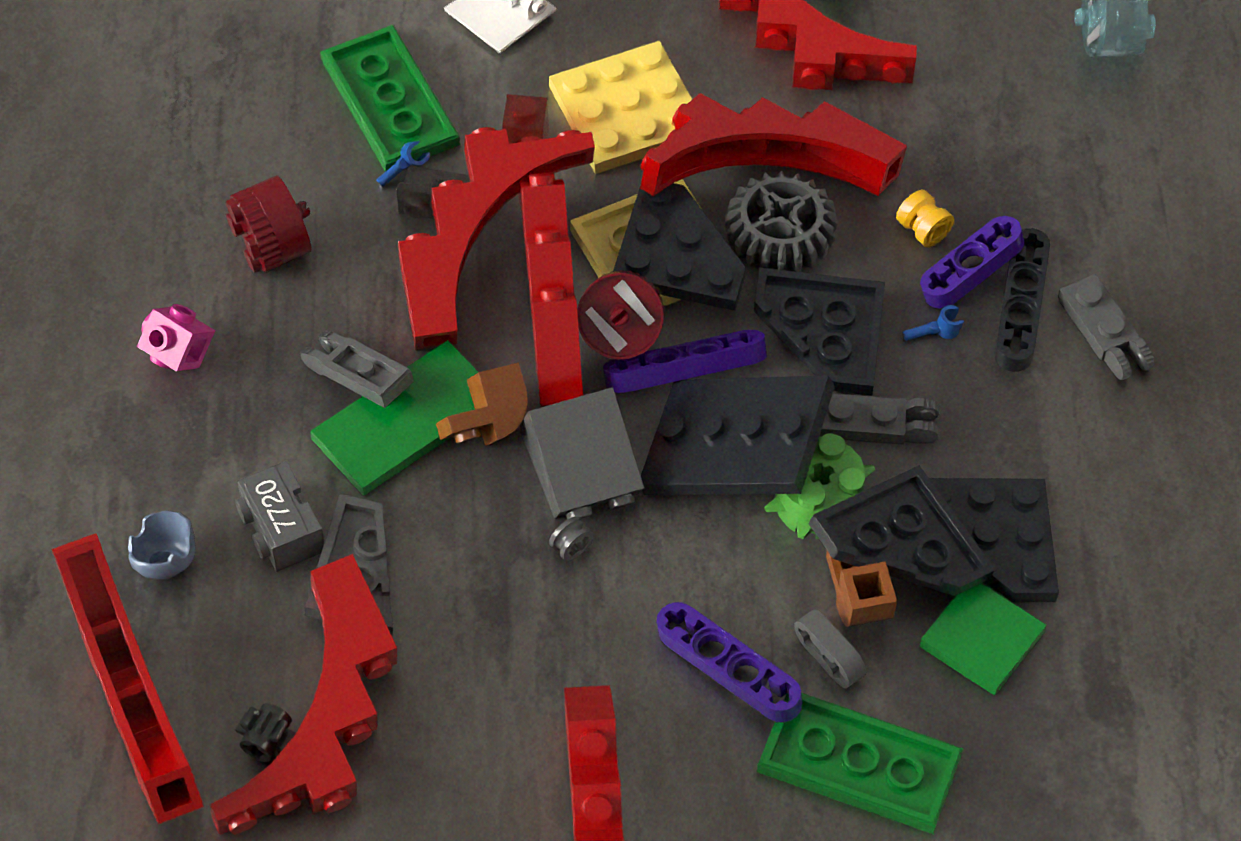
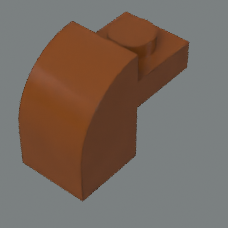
[436,362,528,446]
[826,551,897,627]

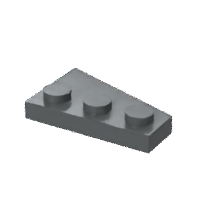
[305,494,393,636]

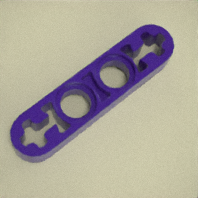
[603,330,767,393]
[656,602,803,722]

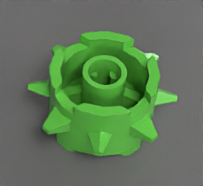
[764,433,875,539]

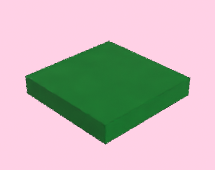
[919,583,1047,696]

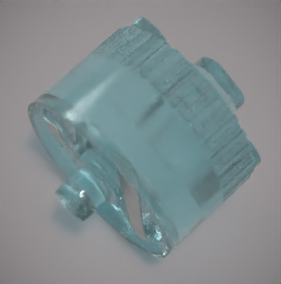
[1074,0,1156,57]

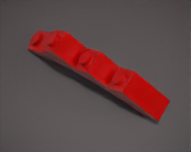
[719,0,917,90]
[640,93,908,196]
[398,127,595,351]
[519,173,583,406]
[52,533,204,824]
[210,554,397,835]
[564,685,624,841]

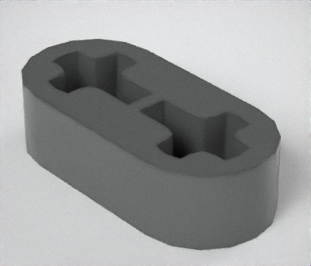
[794,610,867,688]

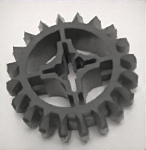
[725,170,838,272]

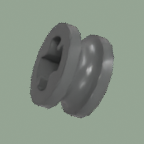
[549,517,594,561]

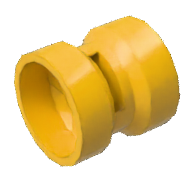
[896,189,955,248]

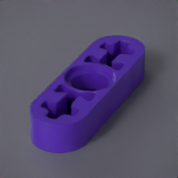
[920,216,1024,308]

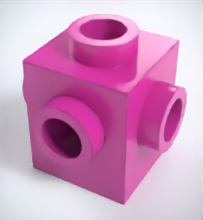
[137,304,215,371]

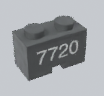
[235,461,324,572]

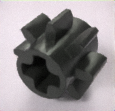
[235,703,296,762]

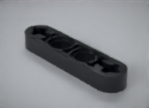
[995,228,1050,372]

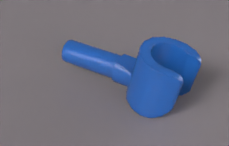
[377,141,430,187]
[902,305,964,341]

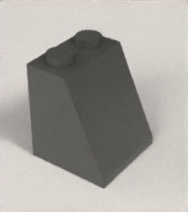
[519,387,644,519]

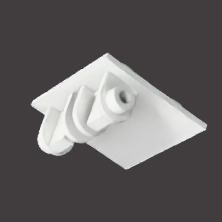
[445,0,556,53]

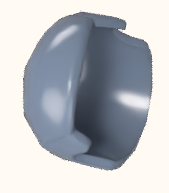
[128,510,196,580]

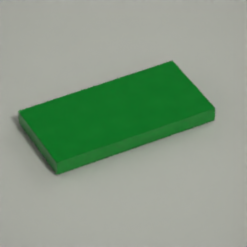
[320,25,460,172]
[310,340,478,496]
[757,692,964,834]

